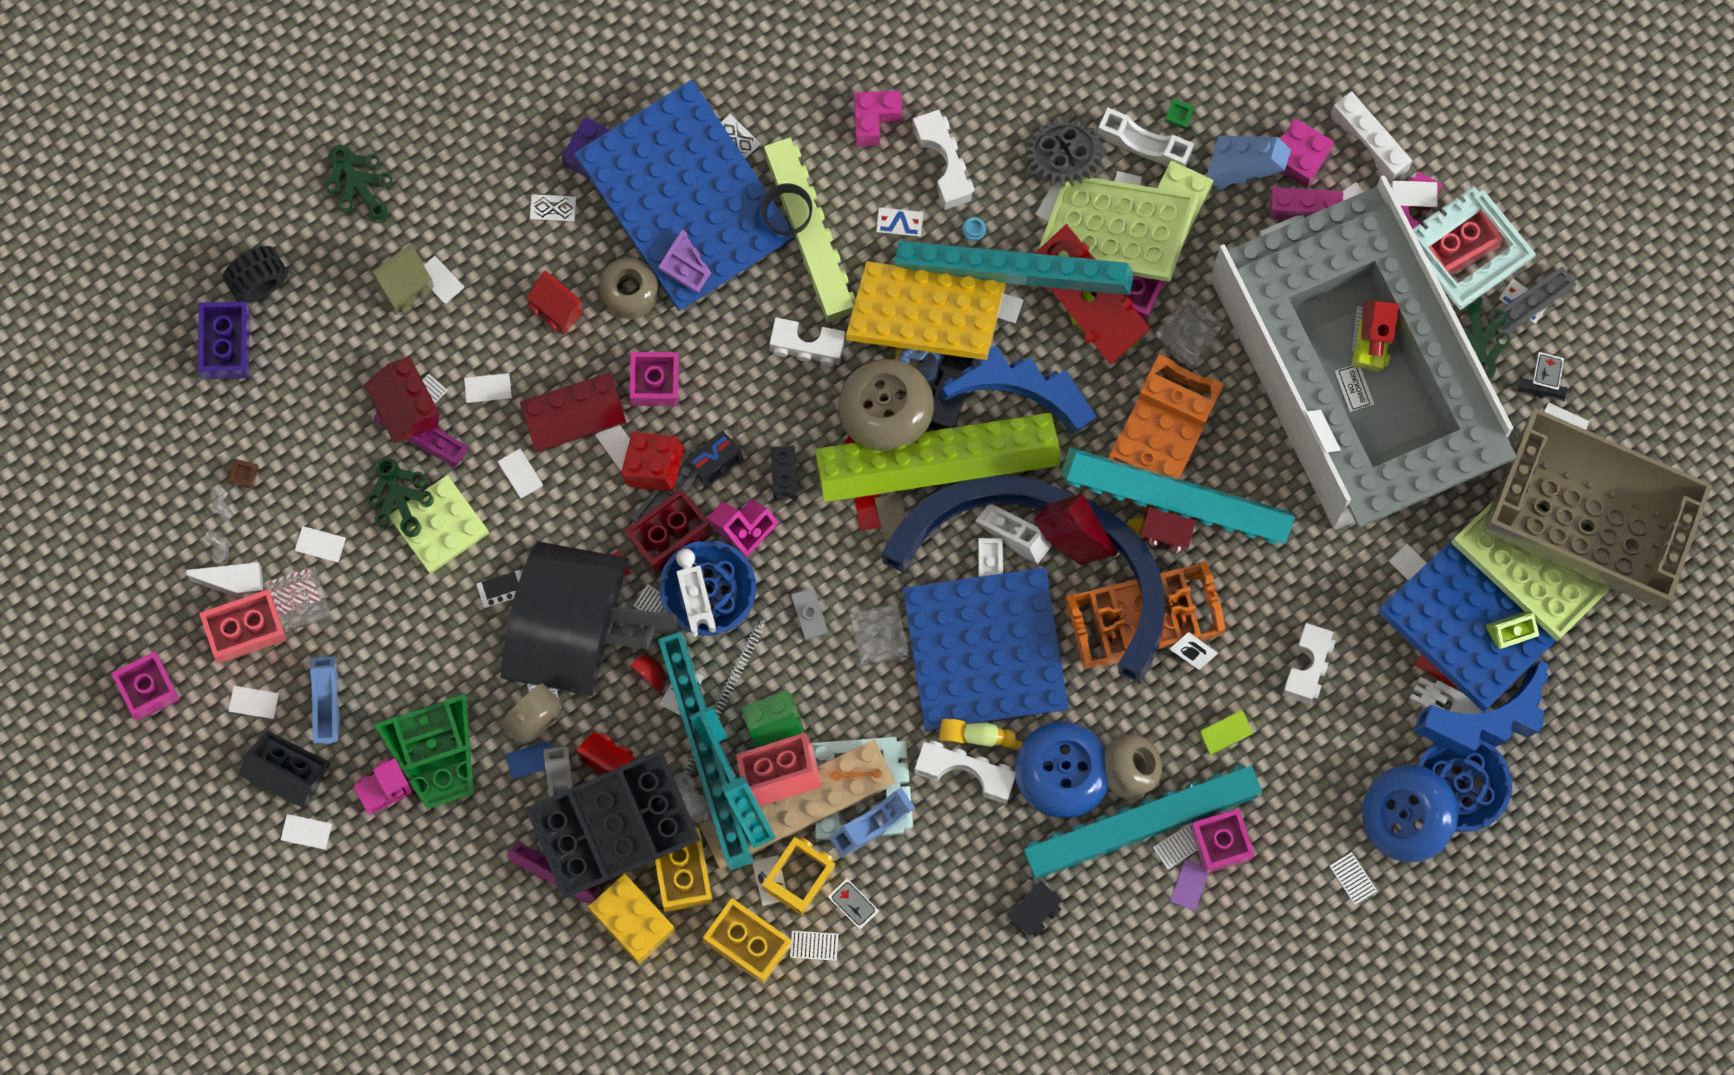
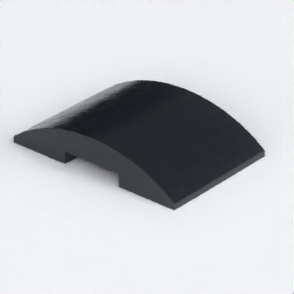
[500,541,629,696]
[525,749,700,899]

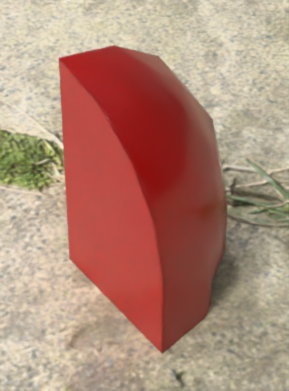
[630,652,666,695]

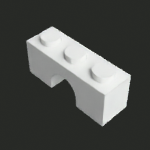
[770,318,845,366]
[1282,623,1336,704]

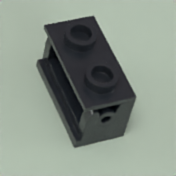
[771,445,798,501]
[1006,880,1062,939]

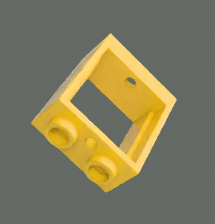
[761,837,835,916]

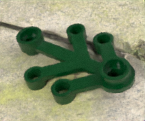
[325,145,393,224]
[1463,296,1511,379]
[367,458,434,537]

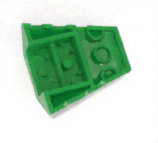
[373,694,474,809]

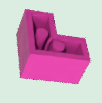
[854,91,902,146]
[707,499,779,557]
[353,758,412,816]

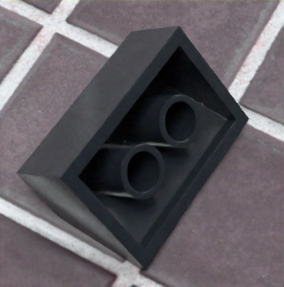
[239,730,331,808]

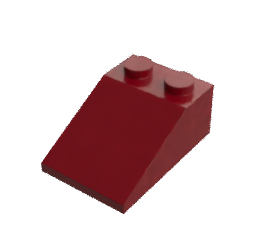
[1033,494,1118,566]

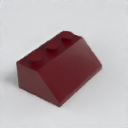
[364,356,440,443]
[624,489,713,576]

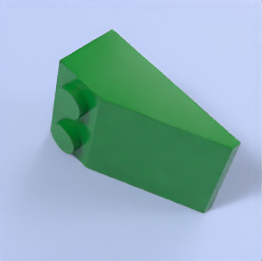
[741,690,805,748]

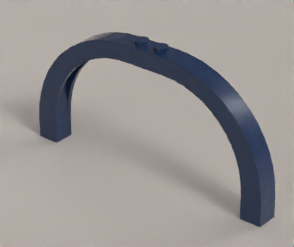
[882,475,1165,684]

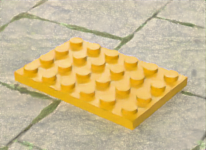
[846,261,1006,360]

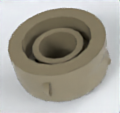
[599,257,659,320]
[500,683,561,744]
[1105,733,1162,800]

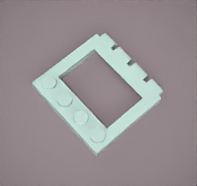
[1413,186,1536,310]
[811,737,913,841]

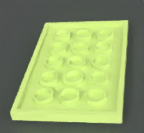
[1039,177,1199,282]
[1451,501,1611,642]

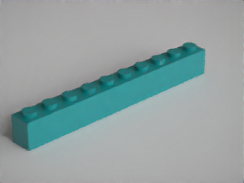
[894,241,1134,295]
[1060,447,1295,545]
[658,632,754,870]
[1023,765,1262,881]

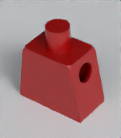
[1361,301,1399,356]

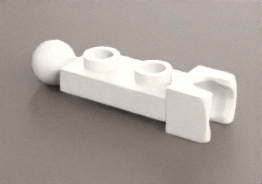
[676,549,716,637]

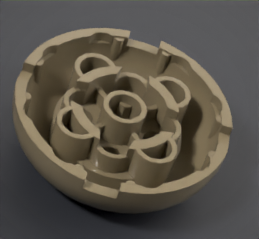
[838,359,934,451]

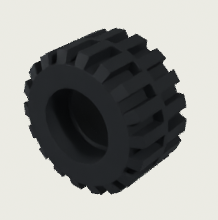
[222,246,289,303]

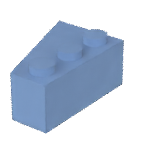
[1206,136,1291,190]

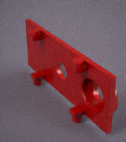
[1034,224,1151,364]

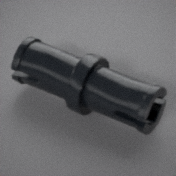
[1517,377,1568,402]

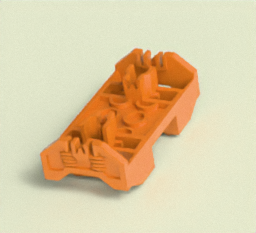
[1108,354,1224,511]
[1065,561,1226,670]

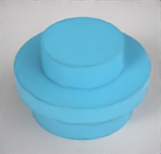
[962,217,986,241]

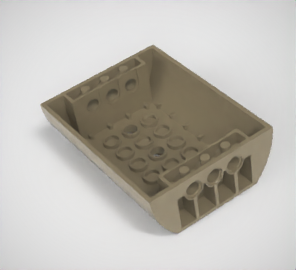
[1482,408,1712,610]

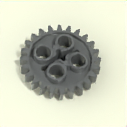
[1026,118,1103,187]

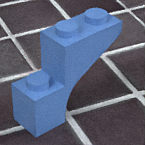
[310,656,340,745]

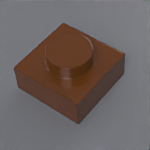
[228,459,259,489]

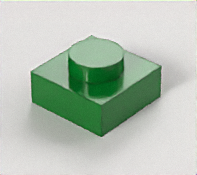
[1164,98,1195,130]

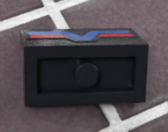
[686,430,744,488]

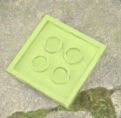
[389,475,489,574]

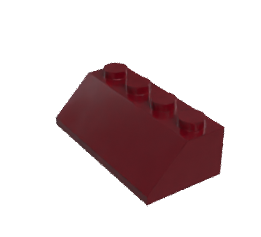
[519,372,626,453]

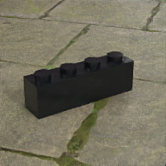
[928,355,974,430]

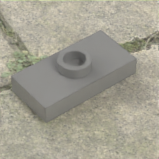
[791,588,828,641]

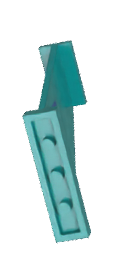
[689,706,776,848]

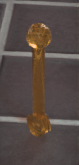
[831,769,882,781]

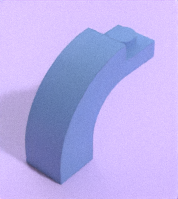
[829,788,915,857]

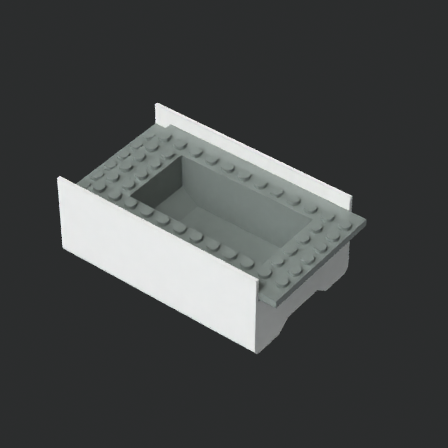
[1210,175,1517,530]

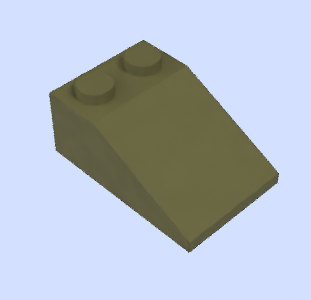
[373,243,434,315]

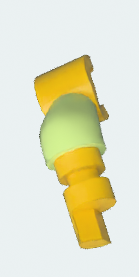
[939,719,1022,750]

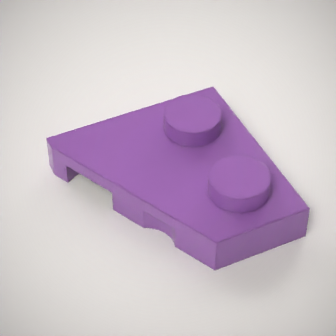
[658,229,711,294]

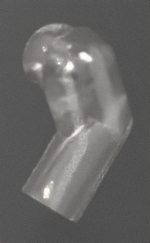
[210,487,235,522]
[204,529,229,563]

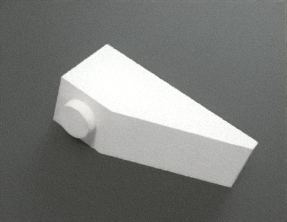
[975,504,1052,564]
[186,562,263,599]

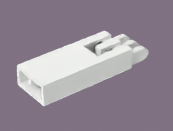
[1409,677,1494,714]

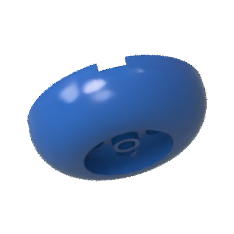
[660,541,756,636]
[1015,721,1108,818]
[1416,739,1512,832]
[1362,765,1458,863]

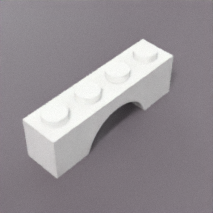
[1331,91,1413,183]
[1097,108,1194,167]
[912,110,974,210]
[914,741,1016,804]

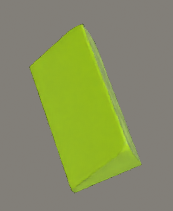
[1486,612,1539,649]
[1199,710,1253,756]

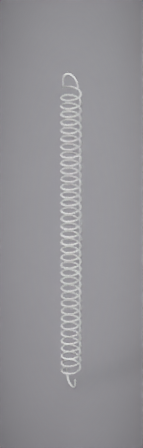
[681,620,765,781]

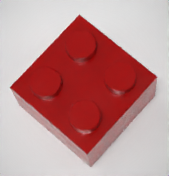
[620,432,684,492]

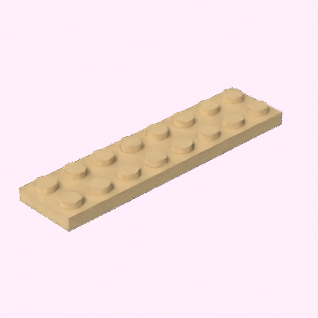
[699,739,896,870]

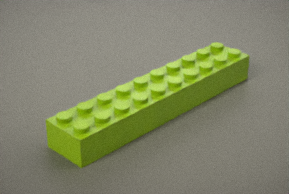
[815,413,1060,502]

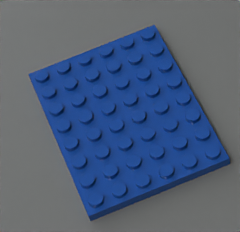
[574,79,796,312]

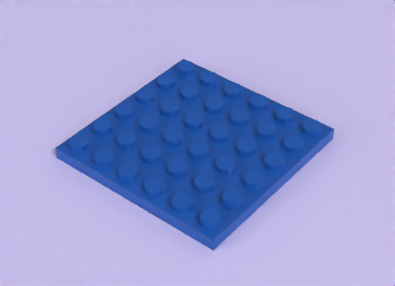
[1377,531,1556,712]
[903,567,1069,731]

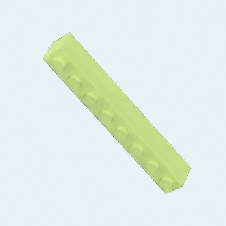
[764,137,856,323]

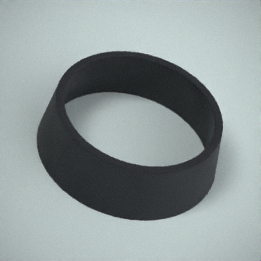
[761,183,813,236]

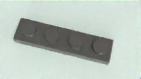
[1487,266,1577,340]
[631,446,699,523]

